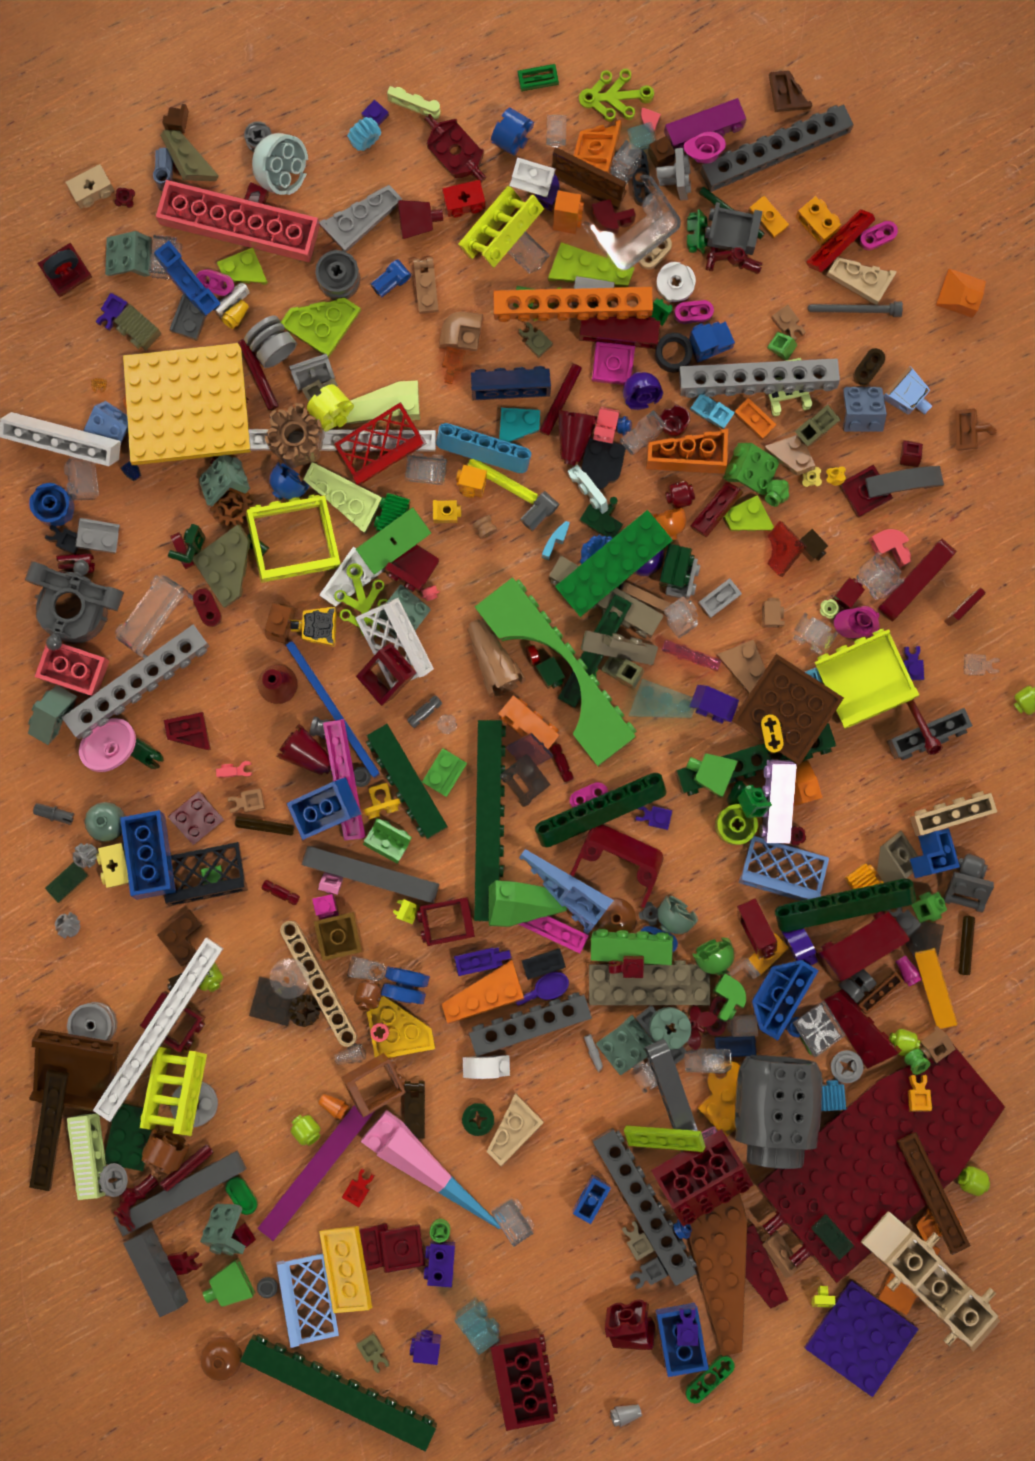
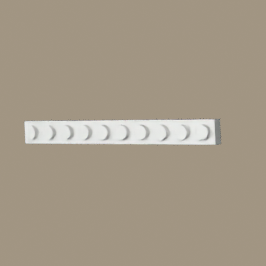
[249,429,436,452]
[93,938,224,1122]

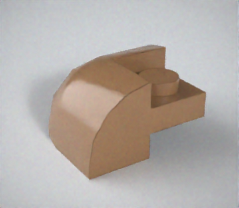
[439,311,483,352]

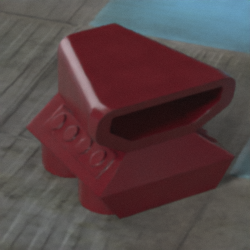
[605,1299,655,1350]

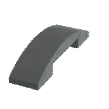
[865,466,944,498]

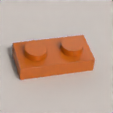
[734,398,777,440]

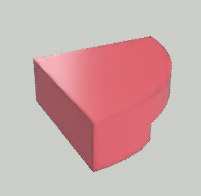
[641,108,661,134]

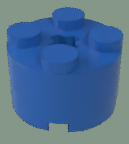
[491,107,534,156]
[29,483,74,527]

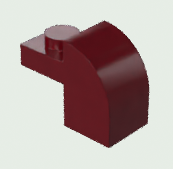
[591,199,636,235]

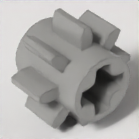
[73,843,98,868]
[55,912,80,938]

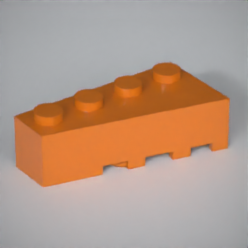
[646,428,728,474]

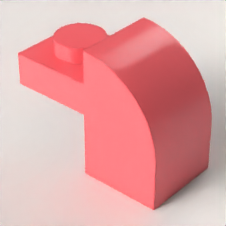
[593,407,620,444]
[869,529,911,568]

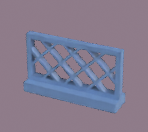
[739,836,829,901]

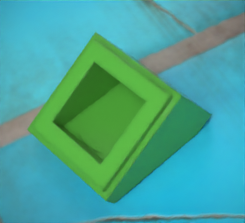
[767,332,797,360]

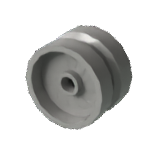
[67,1002,118,1041]

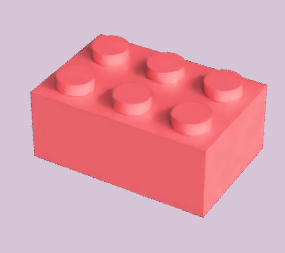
[35,644,109,696]

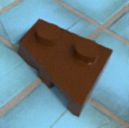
[769,71,812,112]

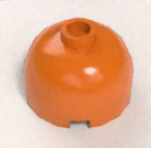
[652,508,686,540]

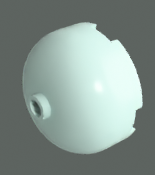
[252,133,308,195]

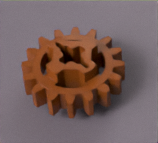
[210,488,253,527]

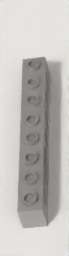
[679,359,840,398]
[62,624,209,739]

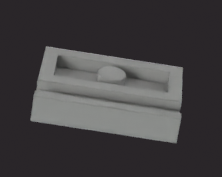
[75,518,120,554]

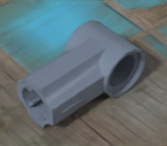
[153,148,174,191]

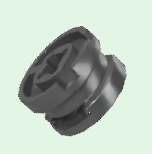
[244,122,272,152]

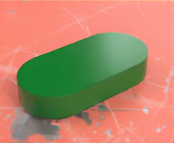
[226,1176,258,1215]

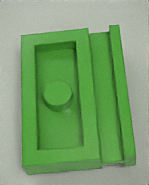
[422,748,467,797]

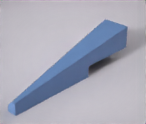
[519,849,614,935]

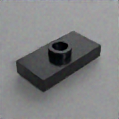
[522,948,566,980]

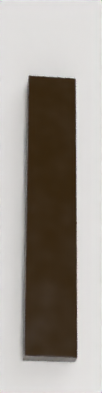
[29,1069,69,1191]

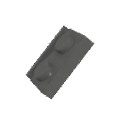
[169,294,207,341]

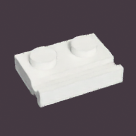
[509,157,556,198]

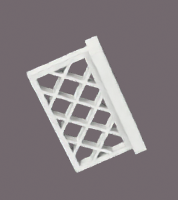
[355,598,434,688]

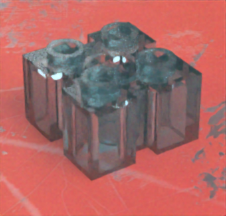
[455,1297,500,1355]

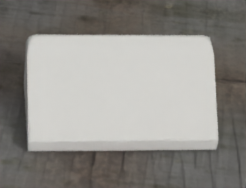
[213,282,250,318]

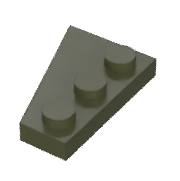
[160,130,219,181]

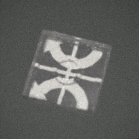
[793,1001,846,1057]

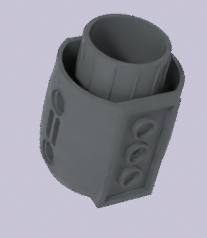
[735,1054,823,1169]

